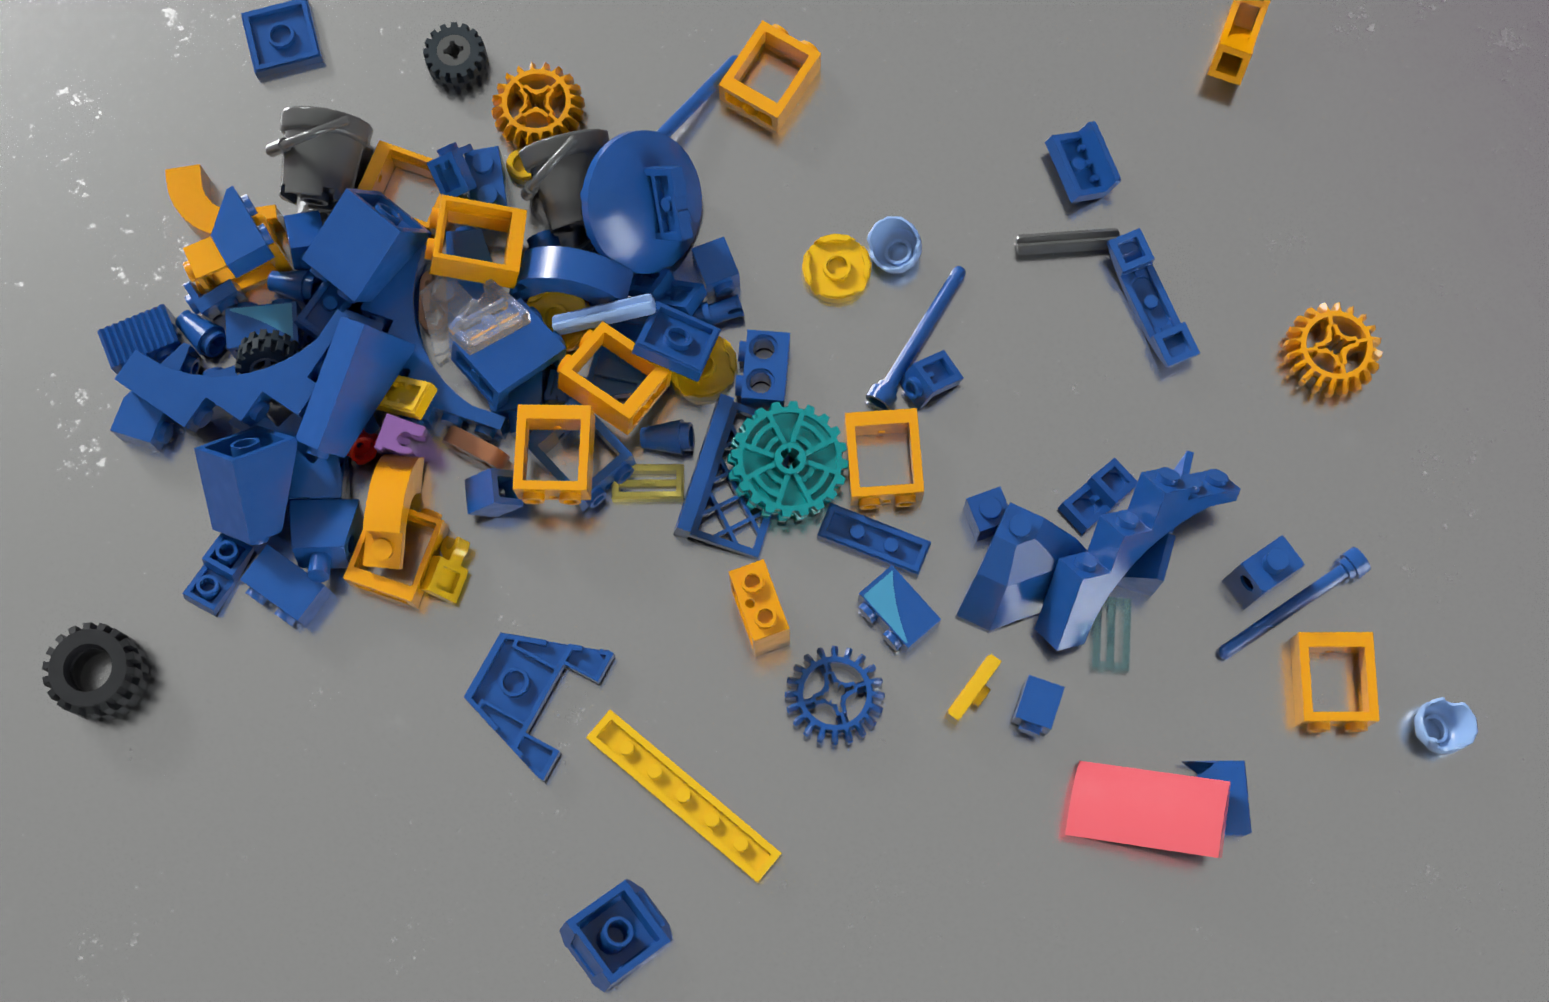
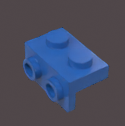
[1045,121,1121,203]

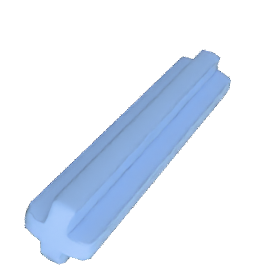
[552,293,656,335]

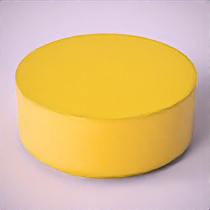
[506,148,533,185]

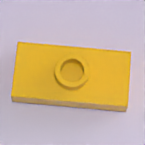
[376,375,438,420]
[945,654,1002,726]

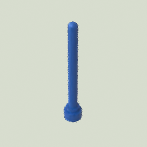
[656,55,738,137]
[866,266,966,410]
[1218,547,1371,659]

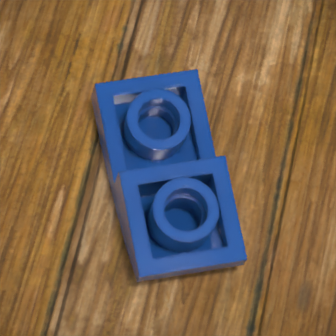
[182,533,254,616]

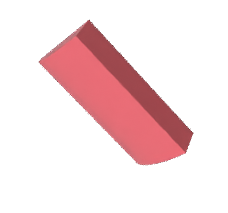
[1065,761,1231,858]

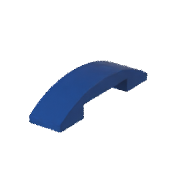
[1107,228,1200,368]

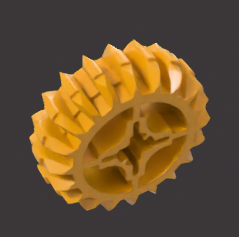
[491,62,585,149]
[1283,302,1383,398]

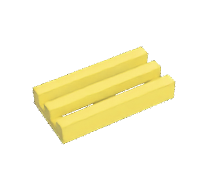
[611,464,684,502]

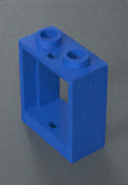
[528,398,636,512]

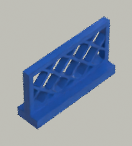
[673,394,790,559]

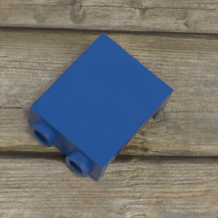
[451,297,566,411]

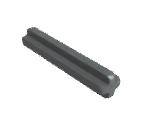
[1016,228,1120,256]

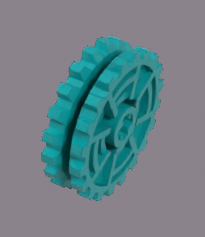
[727,401,848,523]

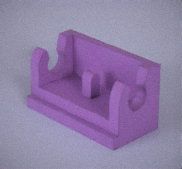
[374,413,428,456]

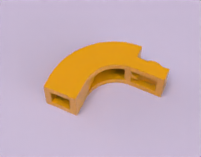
[1207,0,1271,86]
[165,164,285,239]
[363,454,424,570]

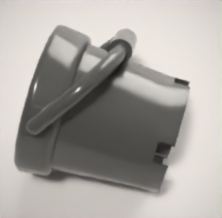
[265,106,373,211]
[519,129,609,234]

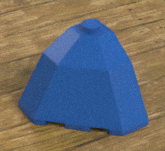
[956,502,1087,632]

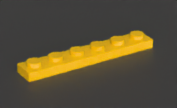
[586,709,782,883]

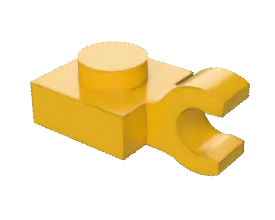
[420,535,470,604]

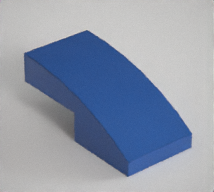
[628,268,708,316]
[1058,458,1138,535]

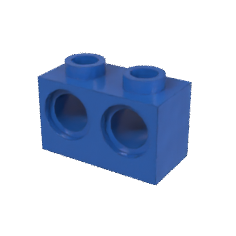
[735,329,790,410]

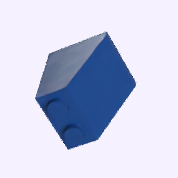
[302,188,432,303]
[194,425,298,545]

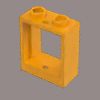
[719,20,821,133]
[358,140,461,239]
[424,194,527,289]
[183,214,293,295]
[557,321,672,436]
[513,404,595,505]
[844,408,924,510]
[343,508,449,609]
[728,559,790,657]
[1290,632,1380,733]

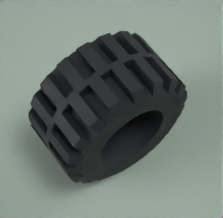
[42,622,149,721]

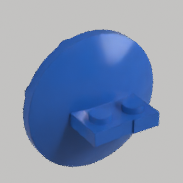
[580,130,702,274]

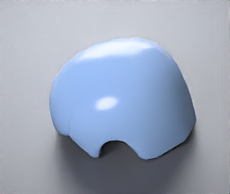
[867,216,922,274]
[1414,697,1478,755]

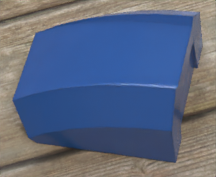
[559,879,673,992]

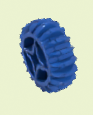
[785,646,885,747]

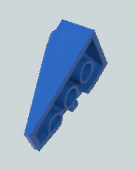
[1116,451,1194,596]

